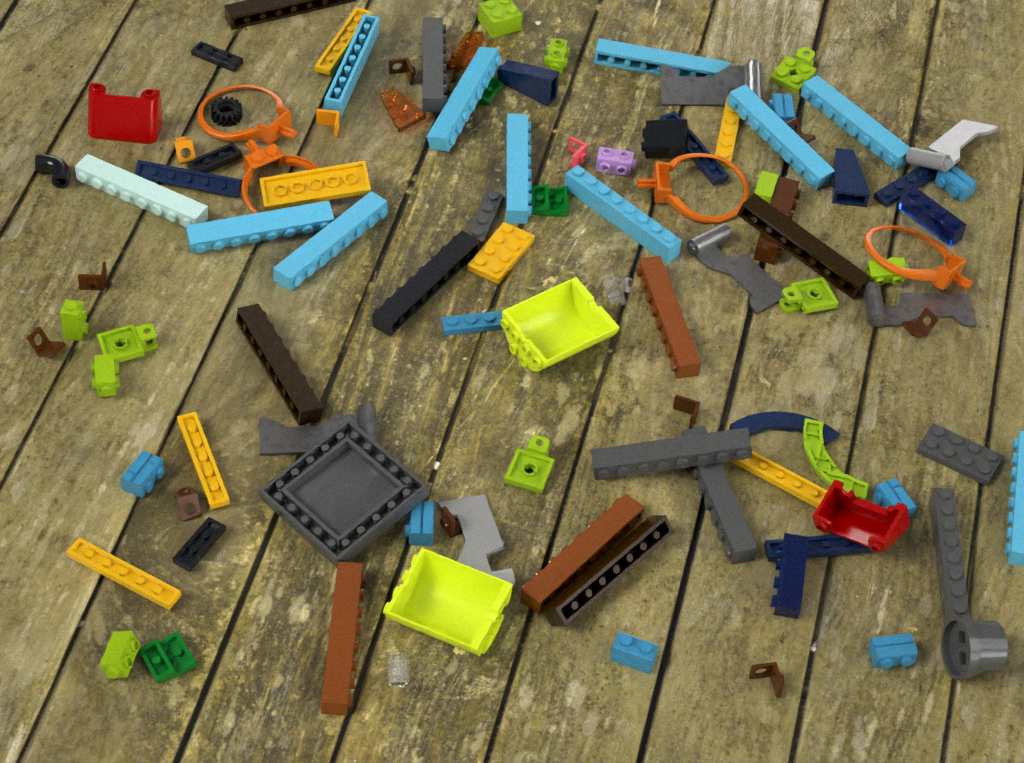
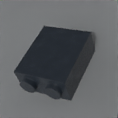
[641,119,689,158]

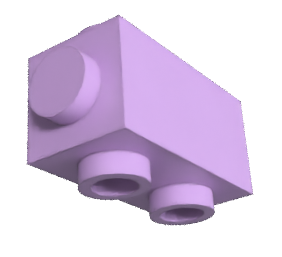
[596,147,636,177]

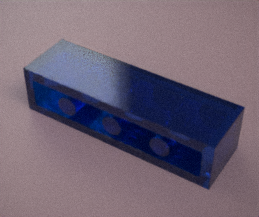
[898,185,967,247]
[771,533,809,619]

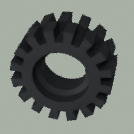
[211,96,242,127]

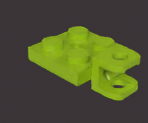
[770,47,816,94]
[778,277,839,314]
[96,323,158,363]
[504,435,555,494]

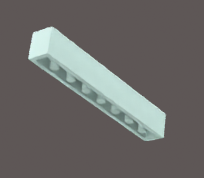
[75,154,208,228]

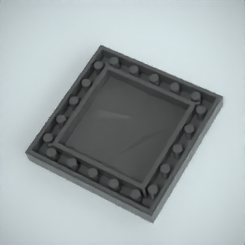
[258,419,430,568]

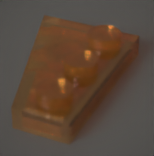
[446,31,484,70]
[380,86,426,132]

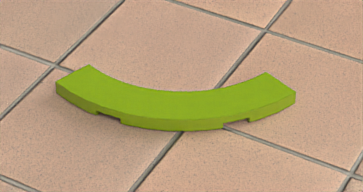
[803,418,870,501]

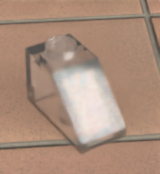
[384,651,410,689]

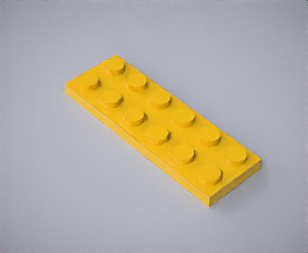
[259,161,371,211]

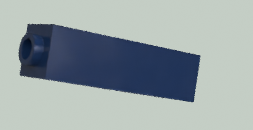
[497,60,559,107]
[832,148,870,207]

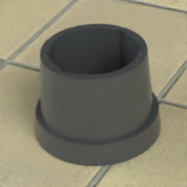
[941,616,1008,680]

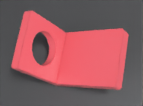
[568,136,588,169]

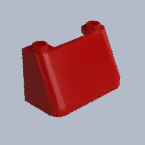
[88,83,163,144]
[812,480,910,553]

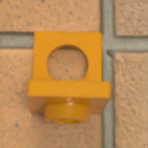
[316,109,340,138]
[172,136,196,163]

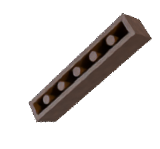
[753,176,801,265]

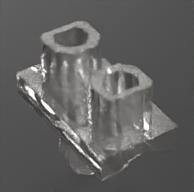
[602,269,634,305]

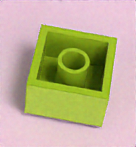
[478,0,523,38]

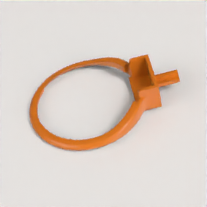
[197,85,297,145]
[241,139,330,213]
[637,153,750,224]
[864,225,972,290]

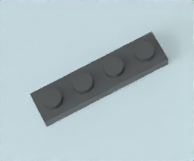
[468,190,504,247]

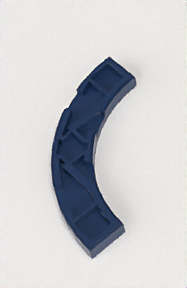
[729,411,839,447]

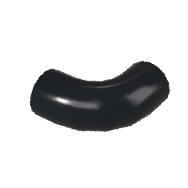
[35,154,71,188]

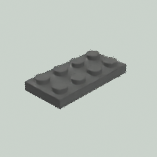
[916,423,1004,486]

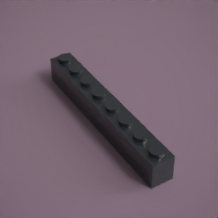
[372,230,480,337]

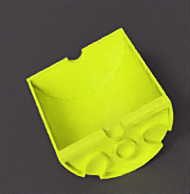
[500,277,619,372]
[383,548,513,656]

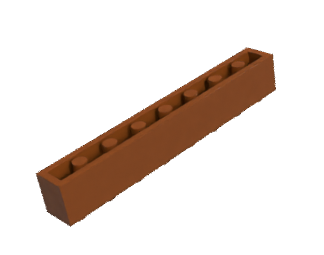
[636,256,701,379]
[520,494,645,615]
[321,562,367,716]

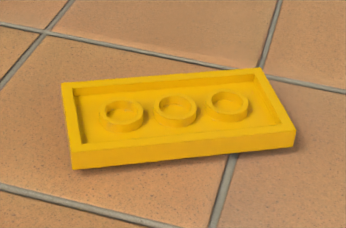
[467,222,535,284]

